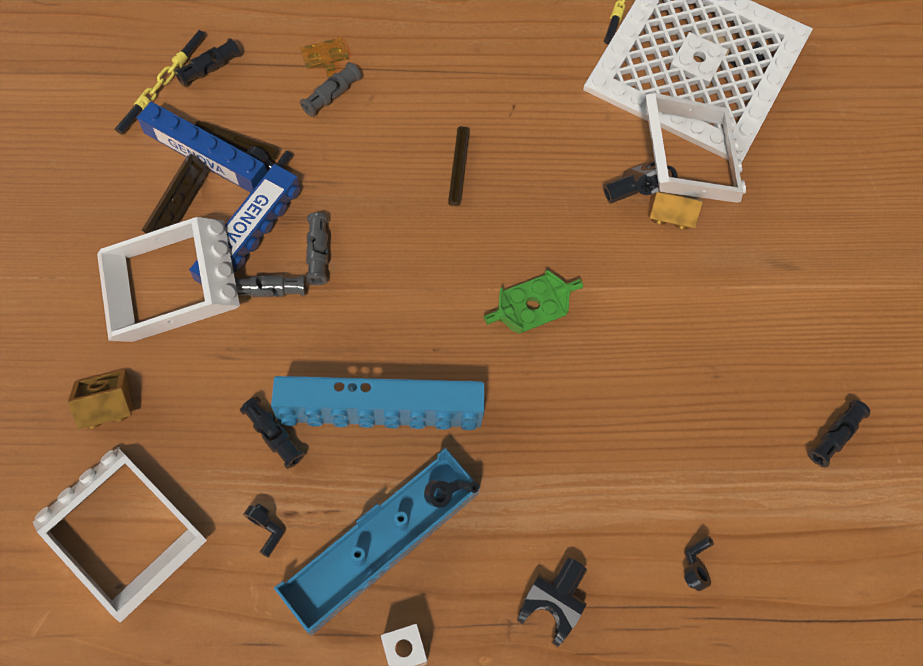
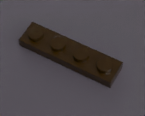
[142,154,209,234]

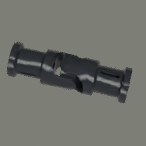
[173,38,241,87]
[240,396,305,469]
[808,399,871,468]

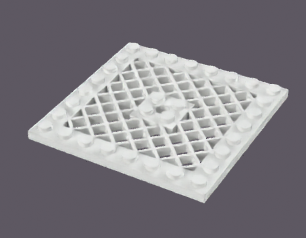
[583,0,813,163]

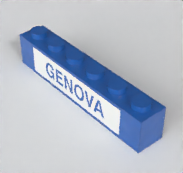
[137,102,267,193]
[189,164,300,285]

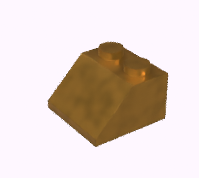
[648,191,703,230]
[68,368,133,430]

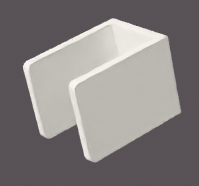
[381,624,427,666]

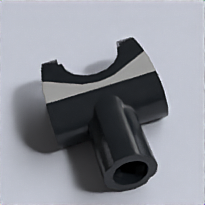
[603,161,677,204]
[517,557,587,647]

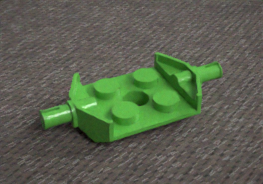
[483,270,583,334]

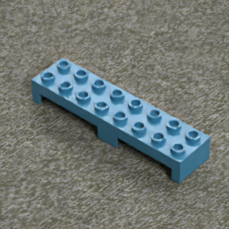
[271,376,484,430]
[274,448,480,636]

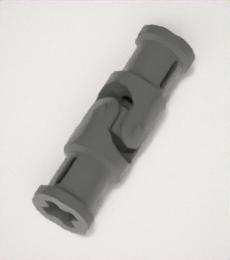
[300,62,361,117]
[306,212,328,285]
[235,275,306,298]

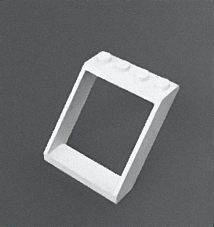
[646,93,746,203]
[97,217,240,342]
[33,448,207,623]

